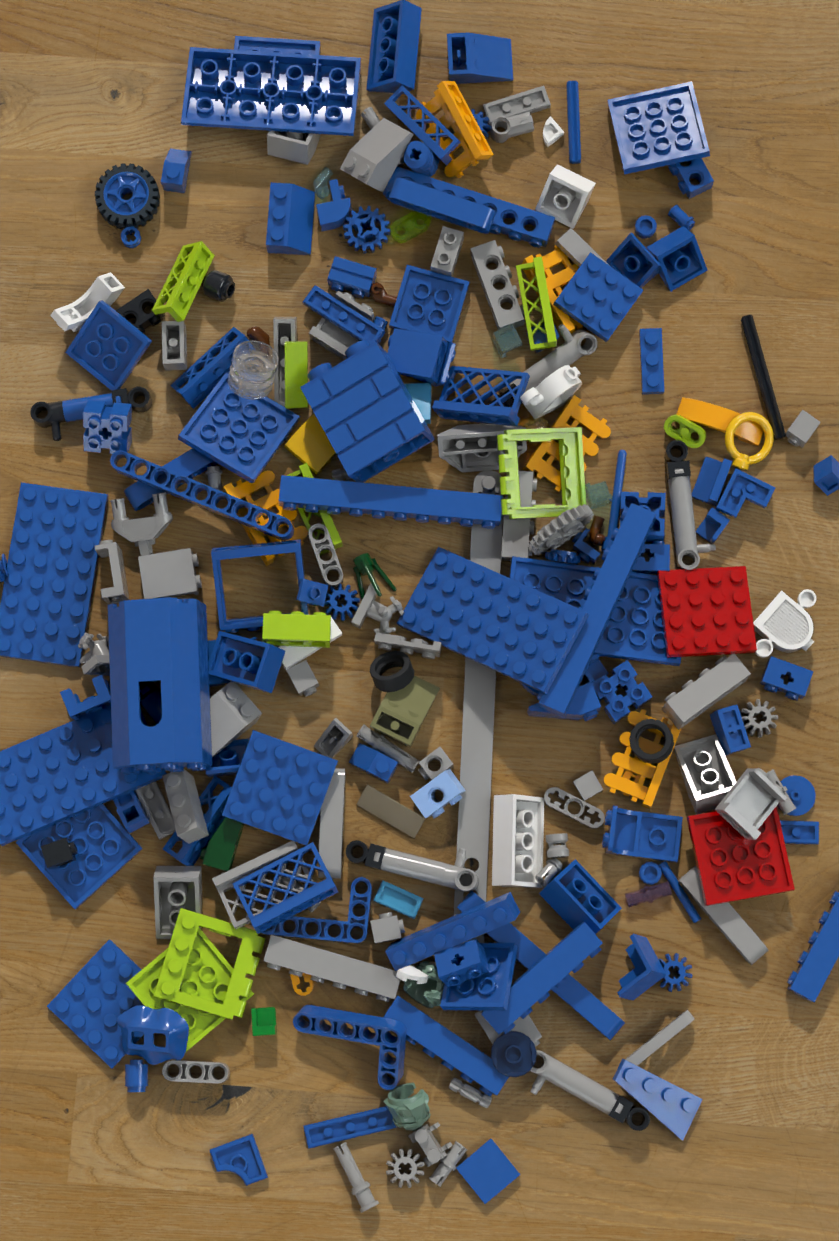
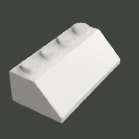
[492,794,544,888]

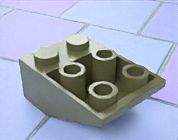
[370,669,440,748]

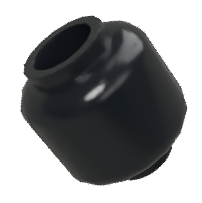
[201,270,235,302]

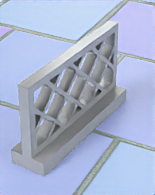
[212,841,313,930]

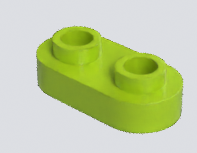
[664,414,706,448]

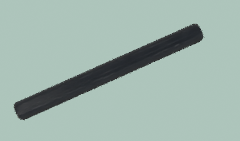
[741,315,786,440]

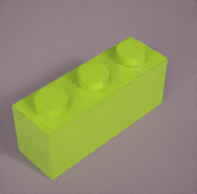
[262,611,331,648]

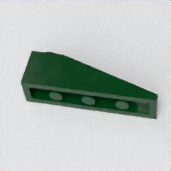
[200,817,244,872]

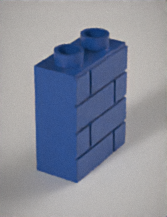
[301,340,435,483]

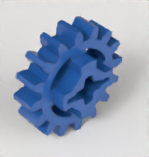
[343,206,390,254]

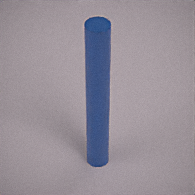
[659,861,701,923]

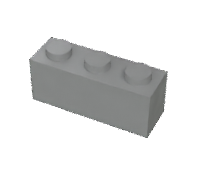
[162,769,209,844]

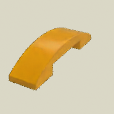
[677,397,763,446]

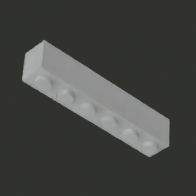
[264,935,400,1002]

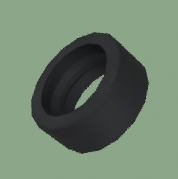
[370,651,414,692]
[629,719,674,764]

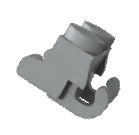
[408,1122,453,1167]

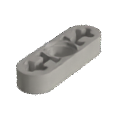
[544,787,605,829]

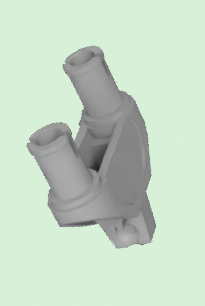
[110,492,173,556]

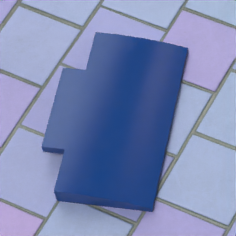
[181,36,361,136]

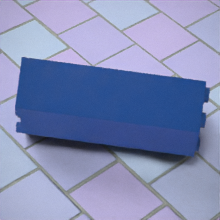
[108,597,212,775]

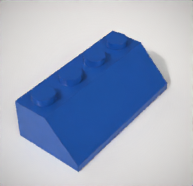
[366,0,422,93]

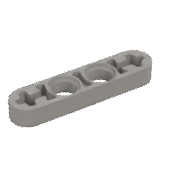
[625,1010,695,1066]

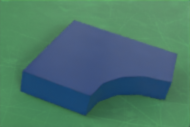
[210,1134,268,1186]

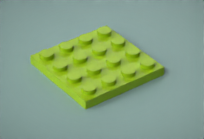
[126,927,254,1053]

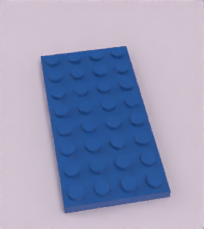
[0,482,108,667]
[397,547,589,694]
[509,556,681,666]
[0,705,167,846]

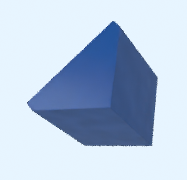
[606,233,661,288]
[206,738,250,778]

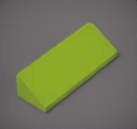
[285,341,308,408]

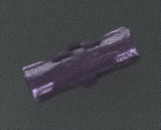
[625,881,672,908]

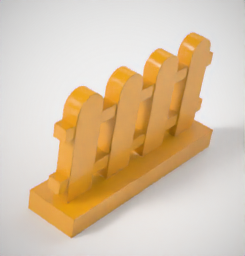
[416,81,494,178]
[522,245,583,334]
[522,395,611,492]
[223,470,308,566]
[603,709,681,809]

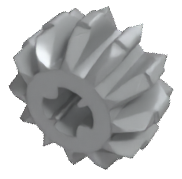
[741,699,778,738]
[386,1148,425,1188]

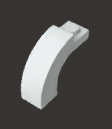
[50,272,125,332]

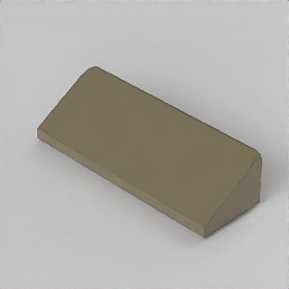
[356,784,426,838]

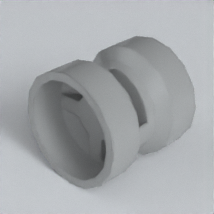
[545,833,570,858]

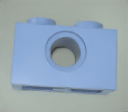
[410,769,466,819]

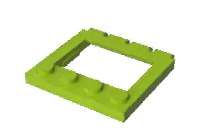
[497,427,586,519]
[153,908,266,1020]

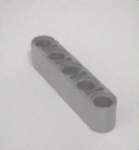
[318,768,345,879]
[678,866,769,965]

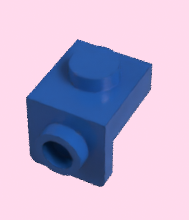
[572,528,600,564]

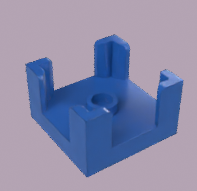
[60,675,111,721]

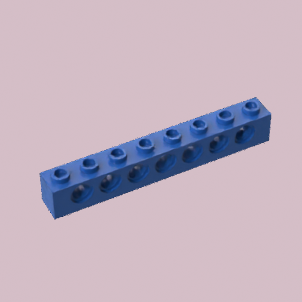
[383,167,555,248]

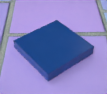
[456,1138,520,1204]

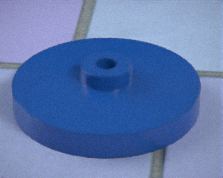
[777,775,816,816]

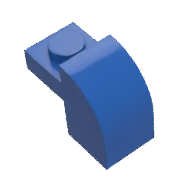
[316,179,351,231]
[113,791,150,833]

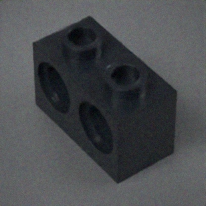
[116,289,165,333]

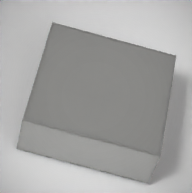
[573,771,604,801]

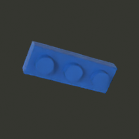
[639,328,664,394]

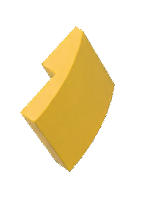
[284,414,336,475]

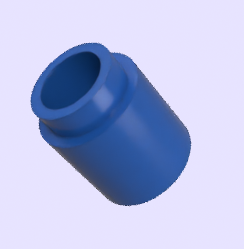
[125,1059,148,1092]

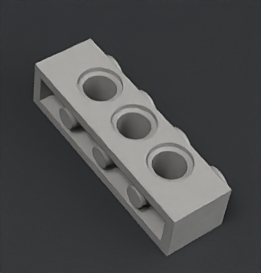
[470,240,525,334]

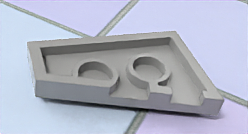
[374,632,442,660]

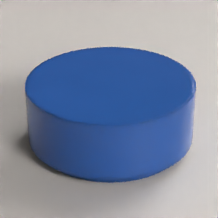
[635,216,657,239]
[639,862,662,885]

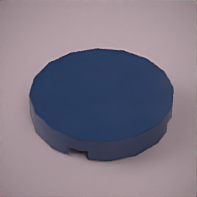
[491,1031,537,1078]

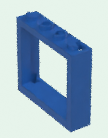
[211,539,309,633]

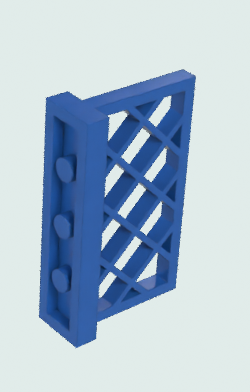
[432,366,530,426]
[232,842,338,934]

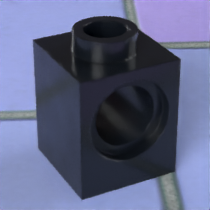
[40,838,78,869]

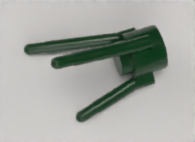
[353,553,397,599]

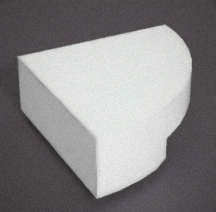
[543,116,564,148]
[396,965,429,984]

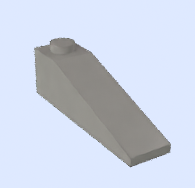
[273,317,297,407]

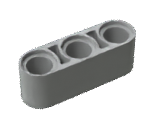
[309,524,343,587]
[162,1060,230,1084]

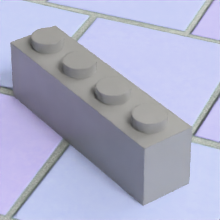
[501,471,537,561]
[662,654,751,730]

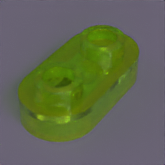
[390,211,431,243]

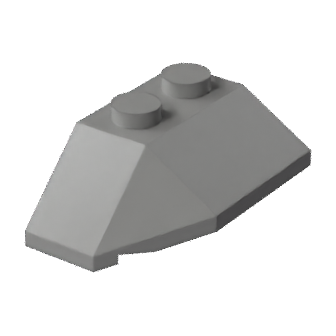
[437,423,527,472]

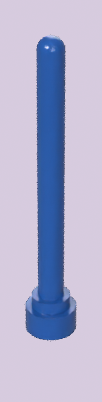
[601,450,627,552]

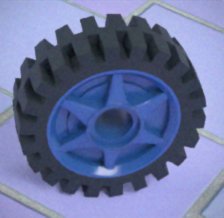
[95,163,160,229]

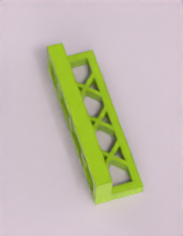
[152,241,215,322]
[516,257,557,351]
[286,463,343,556]

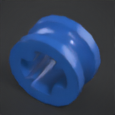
[121,227,141,248]

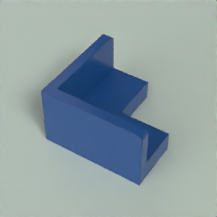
[716,469,776,518]
[617,934,667,1001]

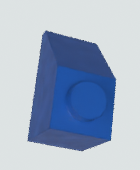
[161,148,192,193]
[349,743,398,784]

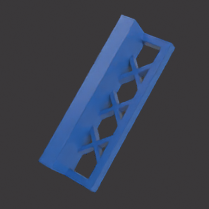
[384,85,461,166]
[170,327,256,409]
[163,776,232,866]

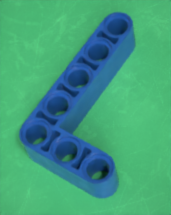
[261,877,372,944]
[293,1005,406,1090]

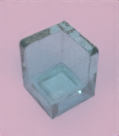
[493,324,522,358]
[585,481,613,509]

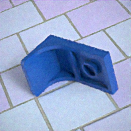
[602,805,683,862]

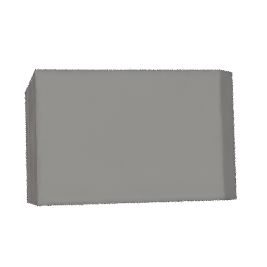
[314,718,353,758]

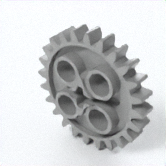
[528,504,594,556]

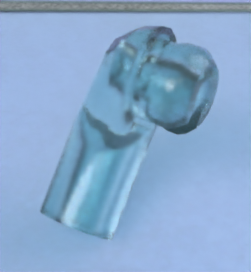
[313,167,333,199]

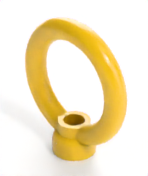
[725,412,774,471]

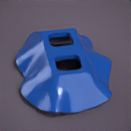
[117,1005,189,1065]

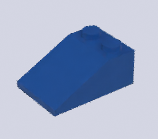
[209,631,285,693]
[527,682,601,722]

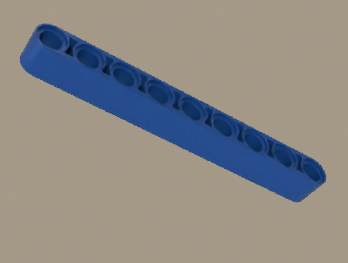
[110,450,294,541]
[457,890,625,1041]

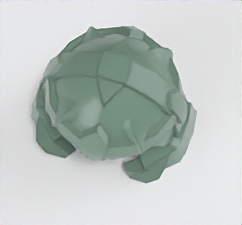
[403,961,444,1008]
[383,1083,431,1131]

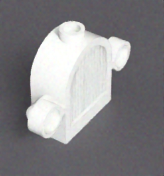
[520,365,582,420]
[753,589,816,658]

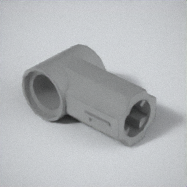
[490,112,534,143]

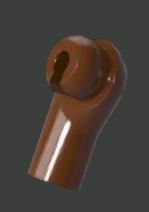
[370,282,397,307]
[247,326,271,356]
[589,516,605,546]

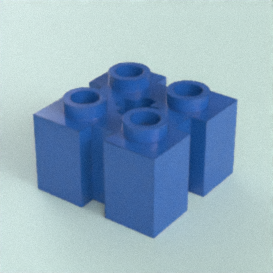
[83,400,132,454]
[620,492,666,542]
[592,660,653,724]

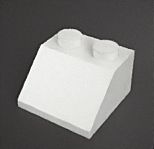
[535,164,596,229]

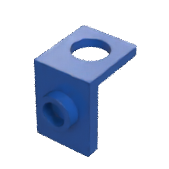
[296,579,329,607]

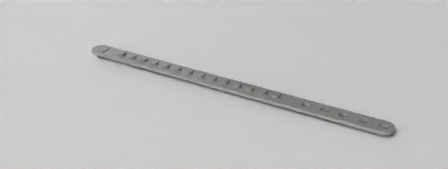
[454,470,504,943]

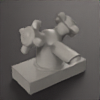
[351,583,404,634]
[78,633,110,676]

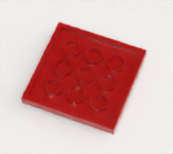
[657,566,757,658]
[687,806,795,906]

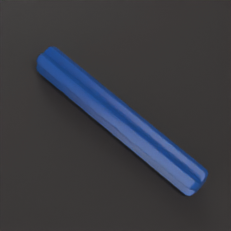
[567,81,581,164]

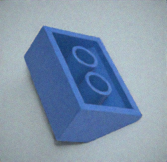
[266,182,315,255]
[539,859,622,934]

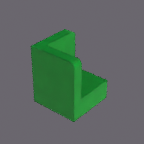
[251,1007,277,1036]

